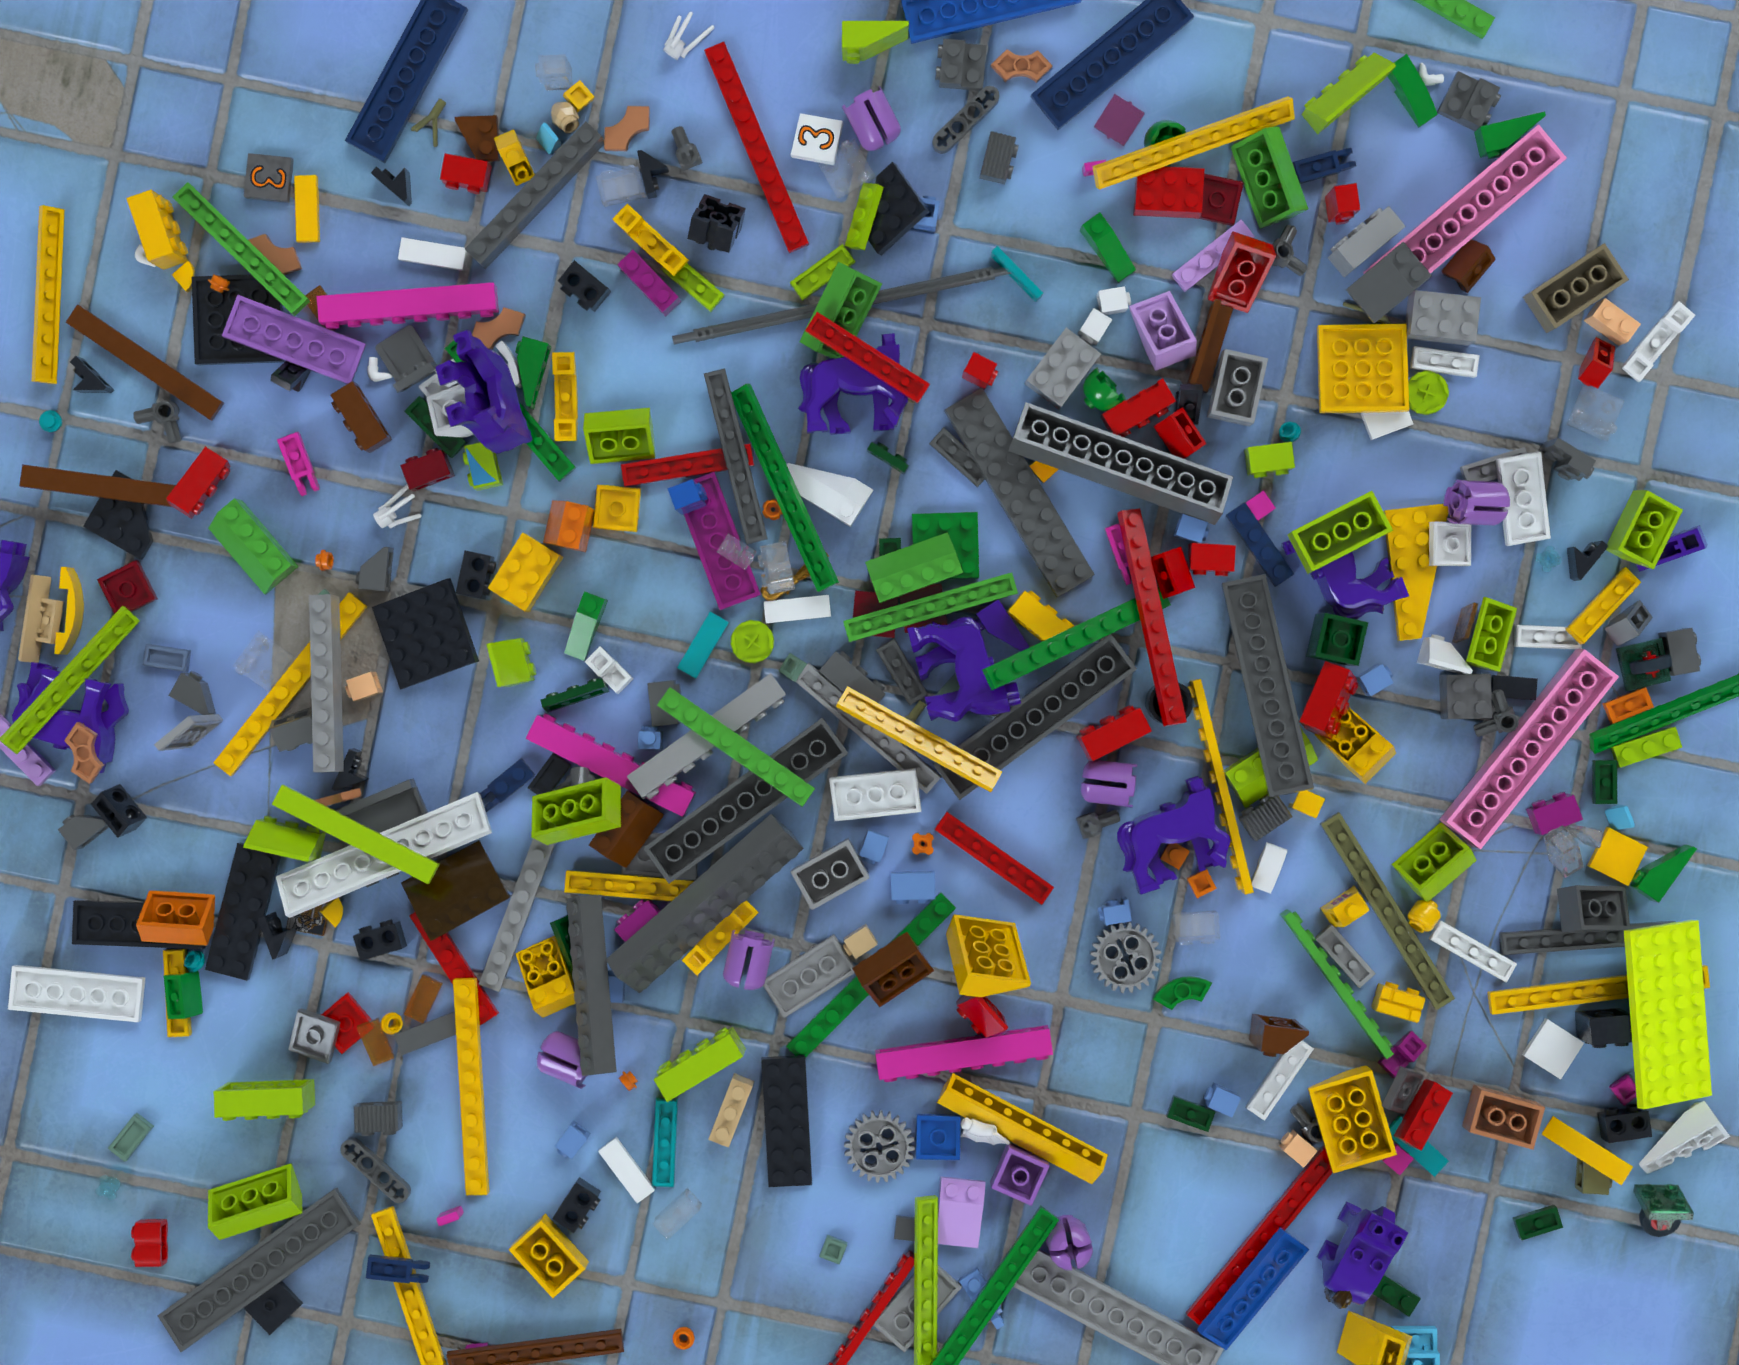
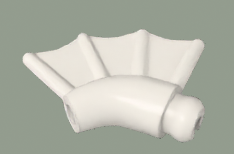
[960,1117,1010,1145]

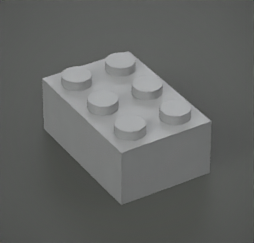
[1327,206,1406,277]
[1405,290,1481,346]
[1025,327,1101,410]
[1207,349,1268,426]
[791,838,870,910]

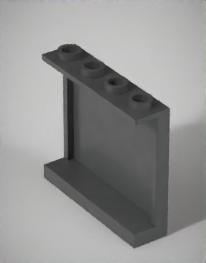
[335,778,439,887]

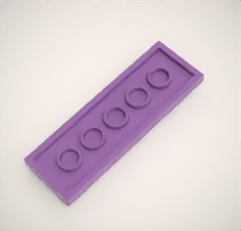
[222,295,366,384]

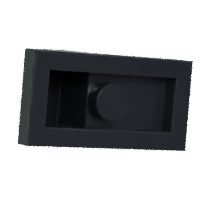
[637,150,669,199]
[371,166,412,206]
[70,356,114,393]
[270,361,311,392]
[1176,384,1203,425]
[1567,541,1608,581]
[332,748,369,791]
[257,912,297,960]

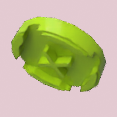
[1408,371,1449,415]
[731,620,774,663]

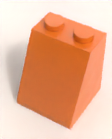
[543,500,595,552]

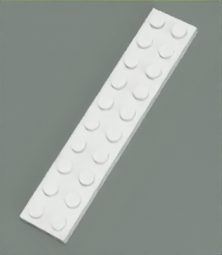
[276,792,492,918]

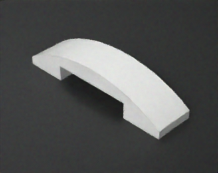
[1622,301,1695,382]

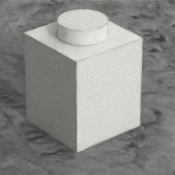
[1096,286,1131,315]
[1078,308,1112,345]

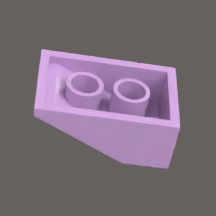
[1129,291,1197,371]
[938,1176,986,1248]

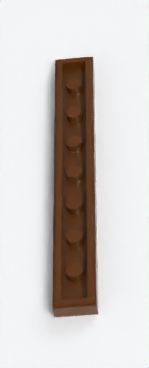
[66,304,224,421]
[19,464,205,511]
[446,1329,624,1365]

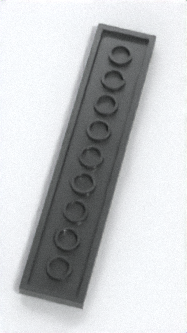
[944,388,1095,598]
[1222,574,1314,798]
[157,1188,361,1352]

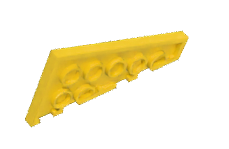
[1383,504,1448,641]

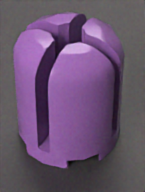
[842,86,901,151]
[1444,480,1510,526]
[1081,760,1137,808]
[723,930,775,990]
[537,1031,587,1089]
[1045,1215,1093,1271]

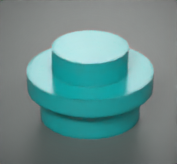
[39,410,62,432]
[1279,421,1301,442]
[184,951,205,972]

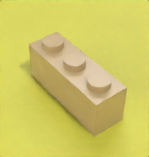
[708,1073,754,1148]

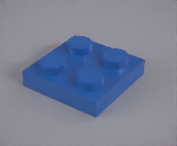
[916,1114,961,1160]

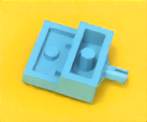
[1391,1326,1440,1365]

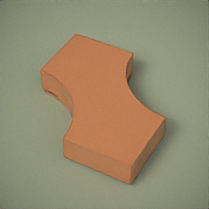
[991,50,1053,83]
[604,106,650,152]
[248,234,302,275]
[472,307,526,350]
[64,722,104,784]
[315,788,361,806]

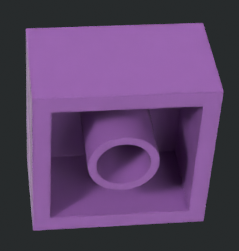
[990,1143,1050,1206]

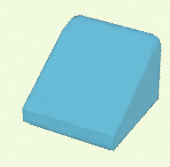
[536,123,562,154]
[1605,805,1635,830]

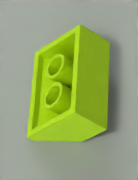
[583,408,655,464]
[1606,490,1683,569]
[1466,597,1517,672]
[243,816,326,862]
[1391,822,1477,902]

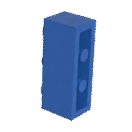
[668,479,708,515]

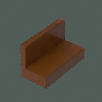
[1442,239,1496,293]

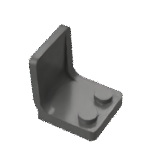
[375,325,438,393]

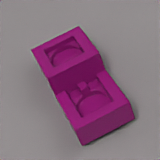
[1377,1031,1427,1078]

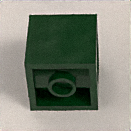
[1306,613,1368,666]

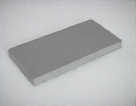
[154,714,223,751]
[763,934,855,1018]
[873,1265,962,1353]

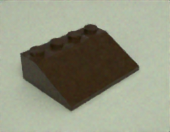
[401,840,510,941]

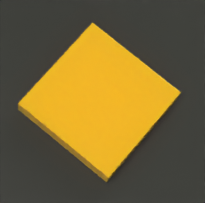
[593,484,641,532]
[1587,827,1648,886]

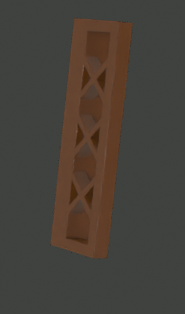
[1187,299,1233,393]

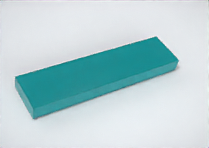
[652,1098,678,1187]

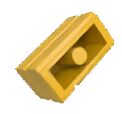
[1371,981,1425,1023]

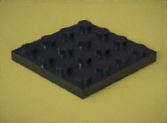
[192,274,285,365]
[372,578,479,690]

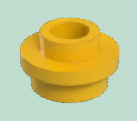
[381,1012,403,1035]

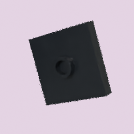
[244,1281,303,1335]

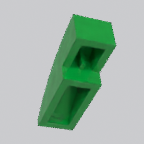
[1387,54,1438,128]

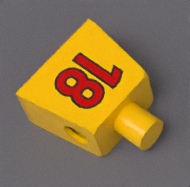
[1320,885,1370,927]

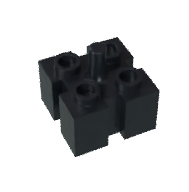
[687,194,746,253]

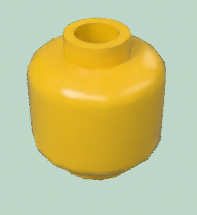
[1407,900,1441,933]

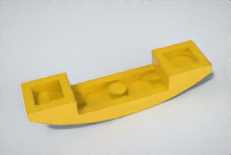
[612,204,689,276]
[552,352,578,441]
[54,567,84,655]
[682,900,759,975]
[1542,1116,1633,1185]

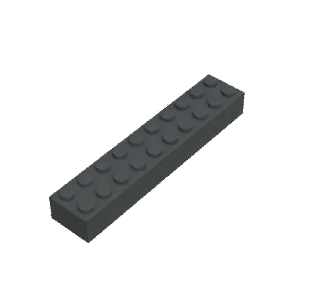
[1008,402,1233,525]
[933,634,1137,800]
[643,718,848,884]
[606,814,804,993]

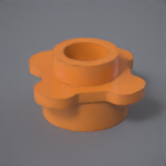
[912,833,934,855]

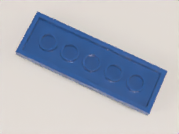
[1197,1227,1309,1350]

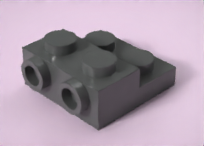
[935,39,987,91]
[1437,71,1501,131]
[1539,437,1596,481]

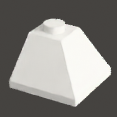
[426,384,474,438]
[1417,634,1473,674]

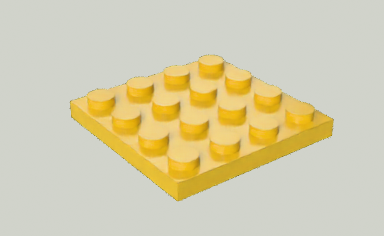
[1317,324,1409,413]

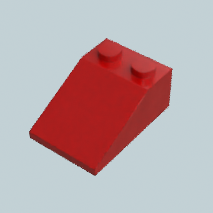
[1208,231,1276,313]
[956,995,1009,1038]

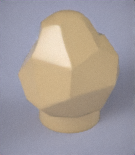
[551,102,579,133]

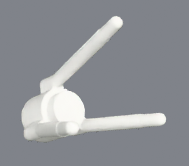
[663,12,714,60]
[373,484,422,529]

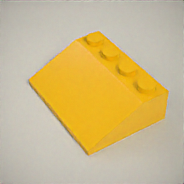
[946,914,1031,997]
[1308,1065,1397,1174]

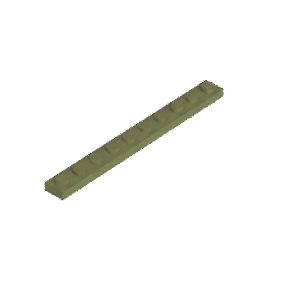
[1319,812,1455,1010]

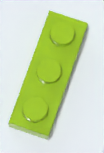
[844,183,884,250]
[1611,727,1683,768]

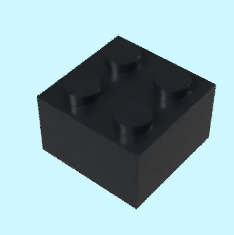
[1575,1008,1632,1048]

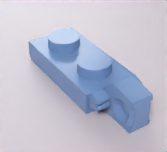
[959,1268,1004,1329]

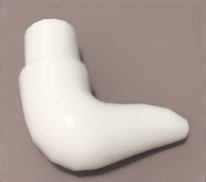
[1419,63,1444,86]
[135,243,156,267]
[367,357,393,382]

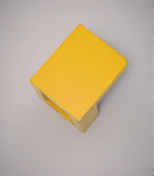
[1288,790,1325,818]

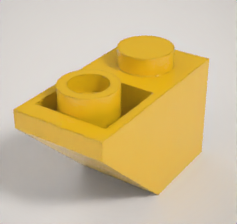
[494,129,535,186]

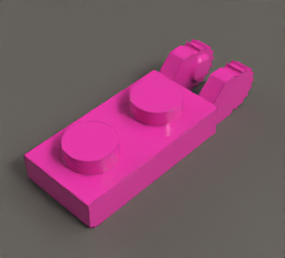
[277,432,320,496]
[1104,523,1131,586]

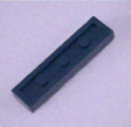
[1226,502,1294,587]

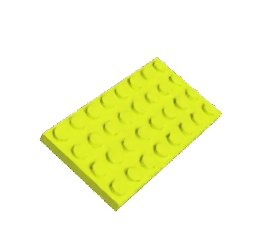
[1624,920,1712,1109]

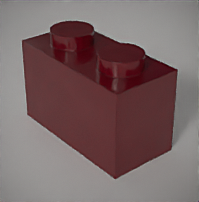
[400,448,455,492]

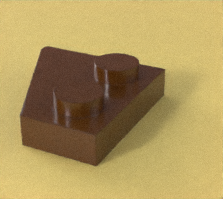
[455,115,500,162]

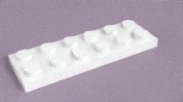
[8,965,145,1022]

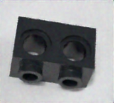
[558,260,611,312]
[456,550,496,600]
[91,784,147,838]
[353,919,407,961]
[1597,1104,1652,1143]
[552,1177,601,1233]

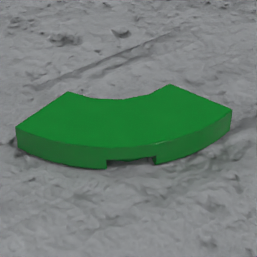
[1152,976,1212,1010]

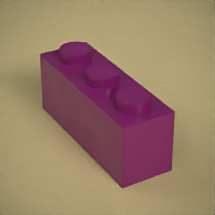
[617,250,681,317]

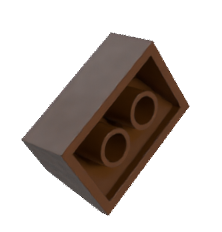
[589,790,665,868]
[852,932,934,1007]
[1249,1014,1309,1057]

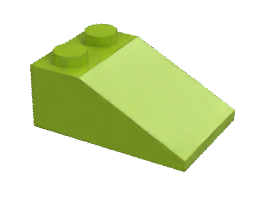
[842,21,909,64]
[486,638,537,687]

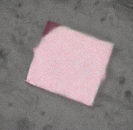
[1094,94,1145,146]

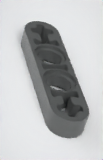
[932,86,1000,154]
[340,1137,411,1203]

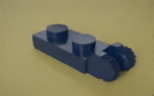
[1292,148,1356,184]
[480,758,535,812]
[366,1254,430,1283]

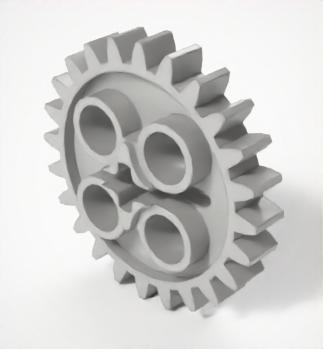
[1090,922,1162,993]
[844,1110,915,1183]

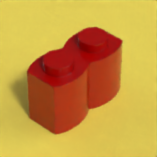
[131,1219,168,1267]

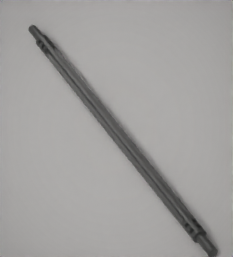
[672,266,1011,345]

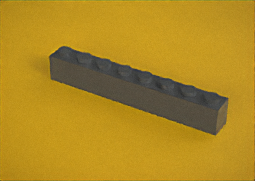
[465,121,604,269]
[566,895,617,1076]

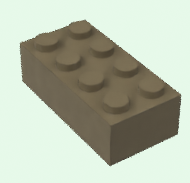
[1523,243,1629,333]

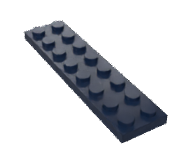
[345,0,468,163]
[1030,0,1194,130]

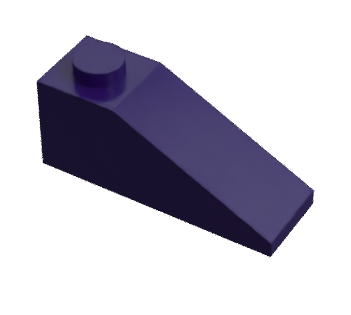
[1636,525,1708,572]
[975,599,1029,652]

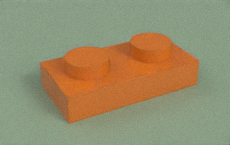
[1602,687,1654,724]

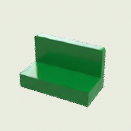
[163,971,203,1019]

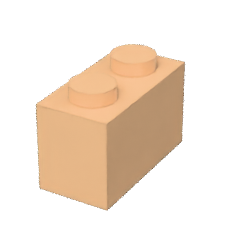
[1583,298,1641,346]

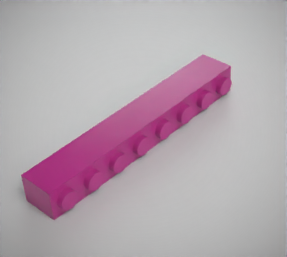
[316,282,499,329]
[525,713,696,817]
[875,1025,1053,1082]

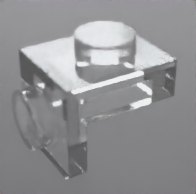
[717,534,756,570]

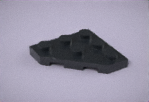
[868,162,930,256]
[83,470,153,560]

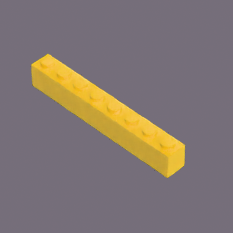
[937,1073,1108,1184]

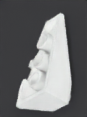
[787,463,874,527]
[1639,1101,1730,1174]

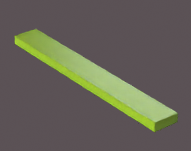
[0,606,140,754]
[272,785,440,884]
[914,1195,938,1365]

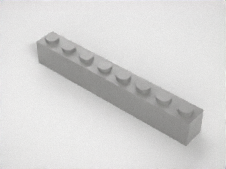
[309,594,344,773]
[627,673,786,799]

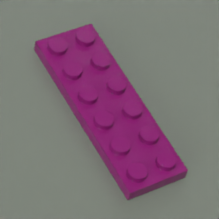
[684,472,761,610]

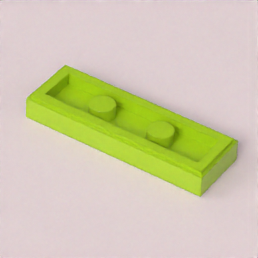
[790,244,856,301]
[661,263,725,312]

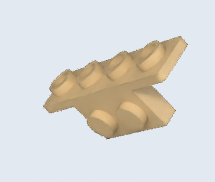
[18,574,64,662]

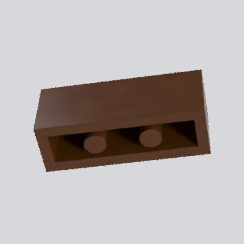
[330,381,392,453]

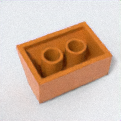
[136,890,215,946]

